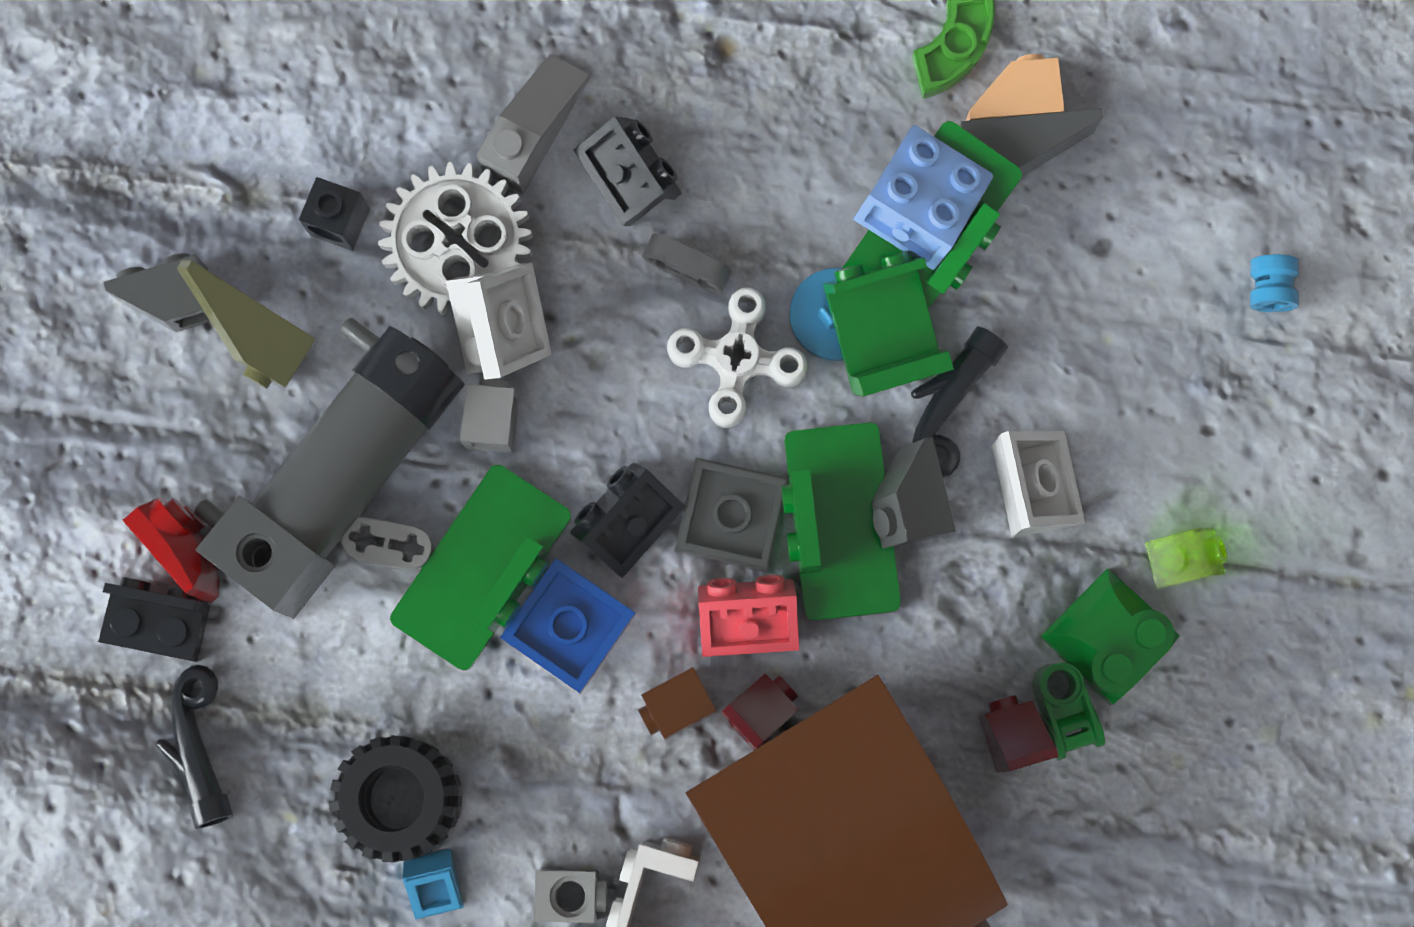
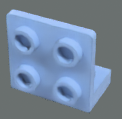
[853,125,993,270]

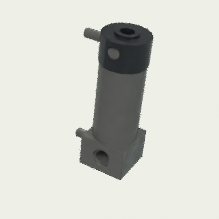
[194,318,465,619]

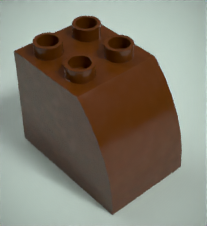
[685,675,1008,927]

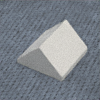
[992,431,1085,538]

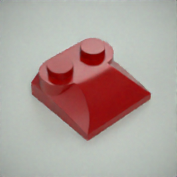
[122,497,220,603]

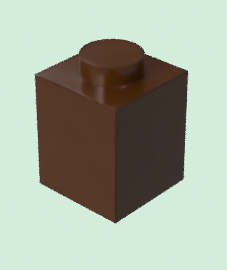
[638,667,717,740]

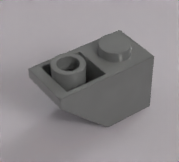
[103,253,210,332]

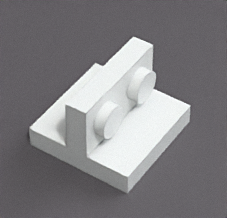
[446,263,552,379]

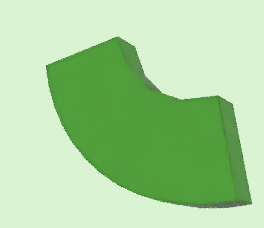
[912,0,995,99]

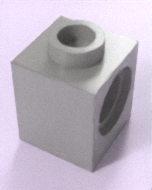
[460,379,519,453]
[534,869,607,923]

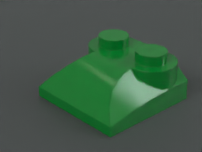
[1040,568,1180,705]

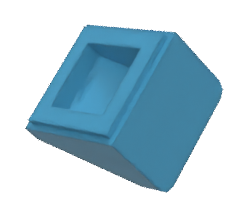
[403,849,464,920]

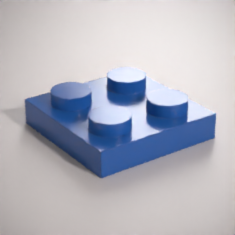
[500,558,636,694]

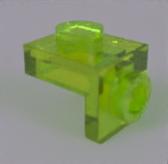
[1145,528,1228,589]

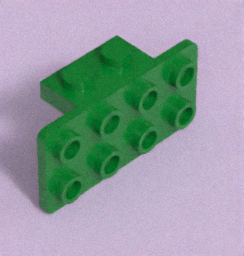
[842,121,1022,309]
[781,422,901,621]
[390,465,571,671]

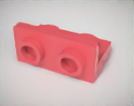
[698,575,799,657]

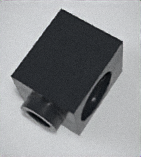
[298,177,370,251]

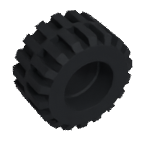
[329,735,462,862]

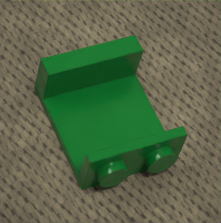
[823,251,954,397]

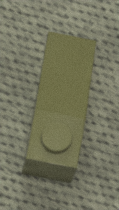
[177,260,315,389]

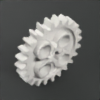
[378,162,533,316]

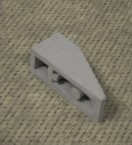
[476,54,590,194]

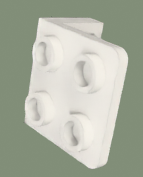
[606,837,700,927]

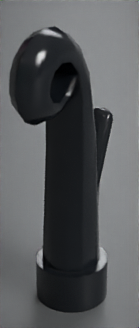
[911,326,1008,477]
[156,665,234,829]

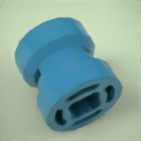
[1250,254,1299,312]

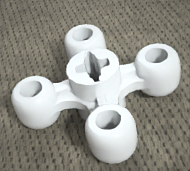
[667,288,808,428]

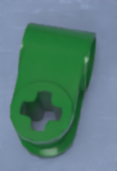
[1032,662,1105,761]

